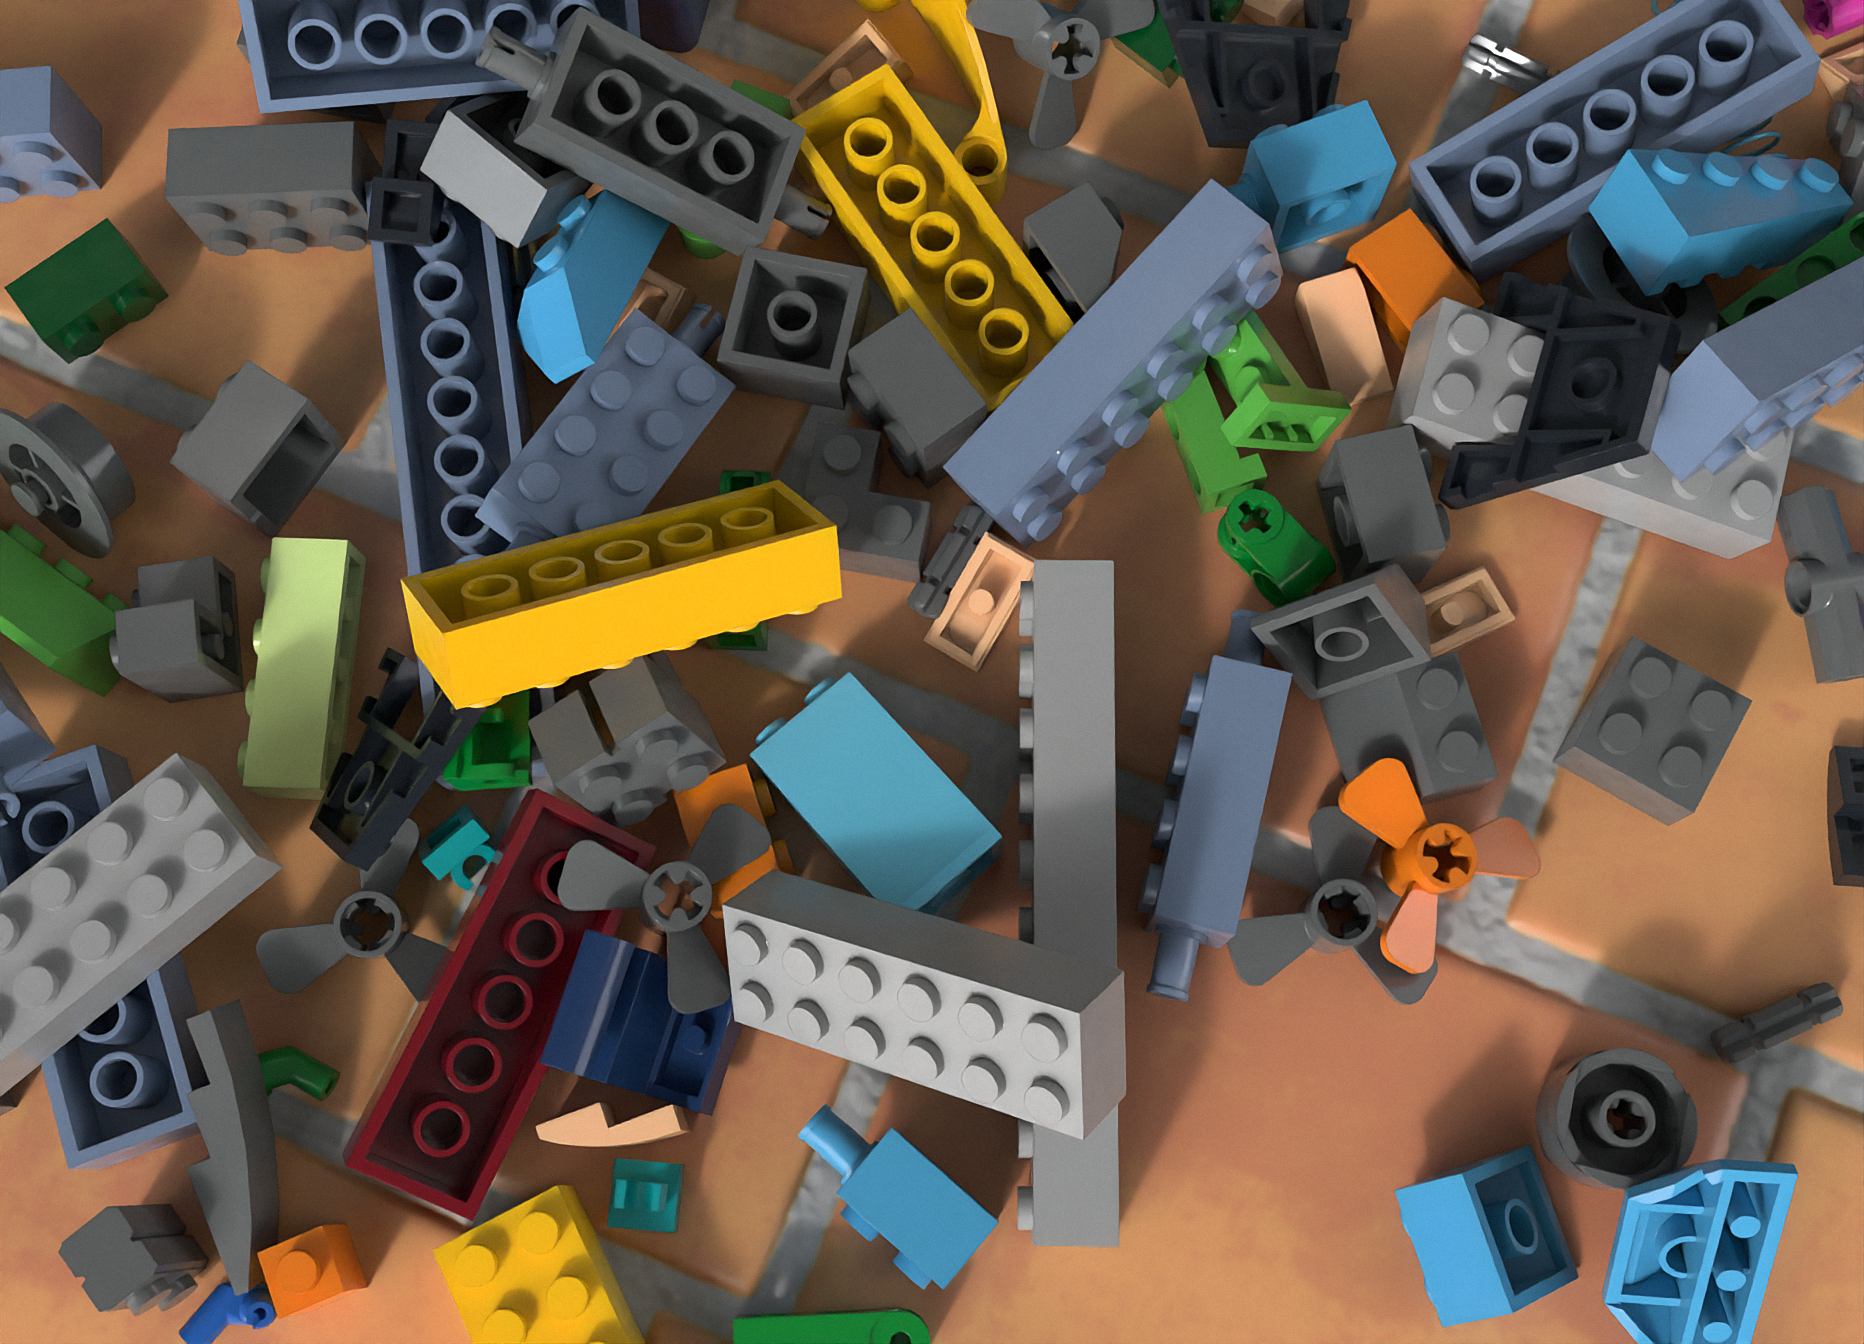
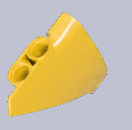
[855,0,1007,207]

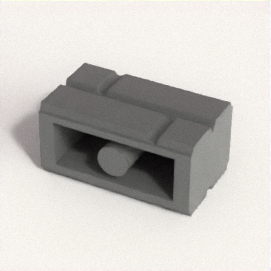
[58,1204,209,1316]

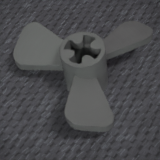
[966,0,1155,150]
[557,804,771,1014]
[1226,806,1438,1005]
[256,818,447,1003]

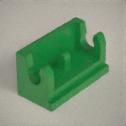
[443,688,533,791]

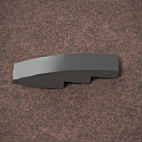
[186,999,280,1296]

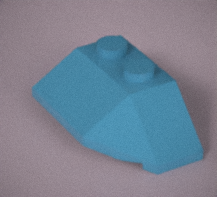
[514,189,671,384]
[1602,1159,1798,1344]

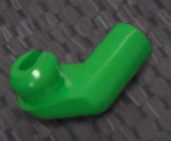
[257,1045,340,1101]

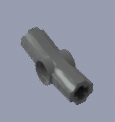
[1776,485,1864,684]

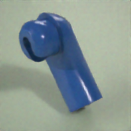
[179,1281,277,1344]

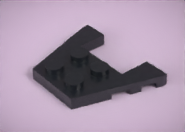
[1157,0,1352,149]
[1438,272,1682,510]
[309,647,488,872]

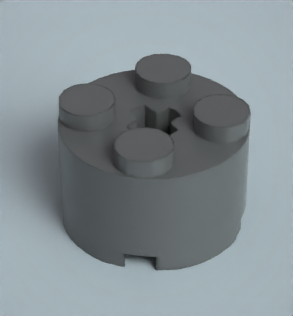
[1536,1048,1698,1190]

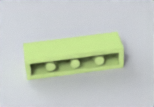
[237,537,366,800]

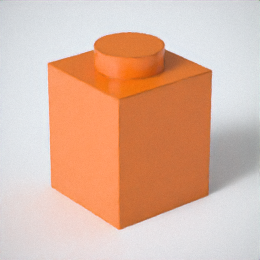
[257,1223,368,1319]

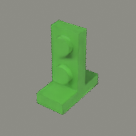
[1207,308,1353,453]

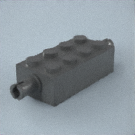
[475,6,832,256]

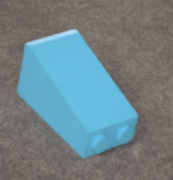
[749,672,1002,915]

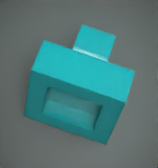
[417,803,496,890]
[607,1158,685,1233]

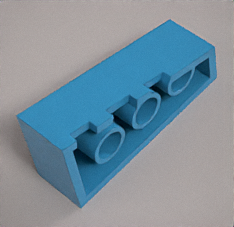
[1588,149,1854,296]

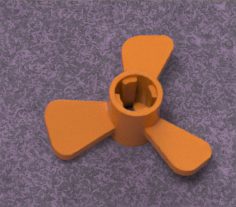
[1338,758,1541,974]

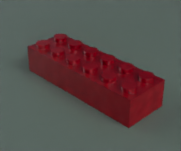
[342,788,657,1221]

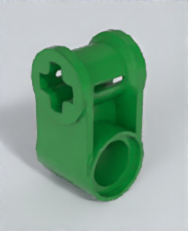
[1216,489,1336,607]

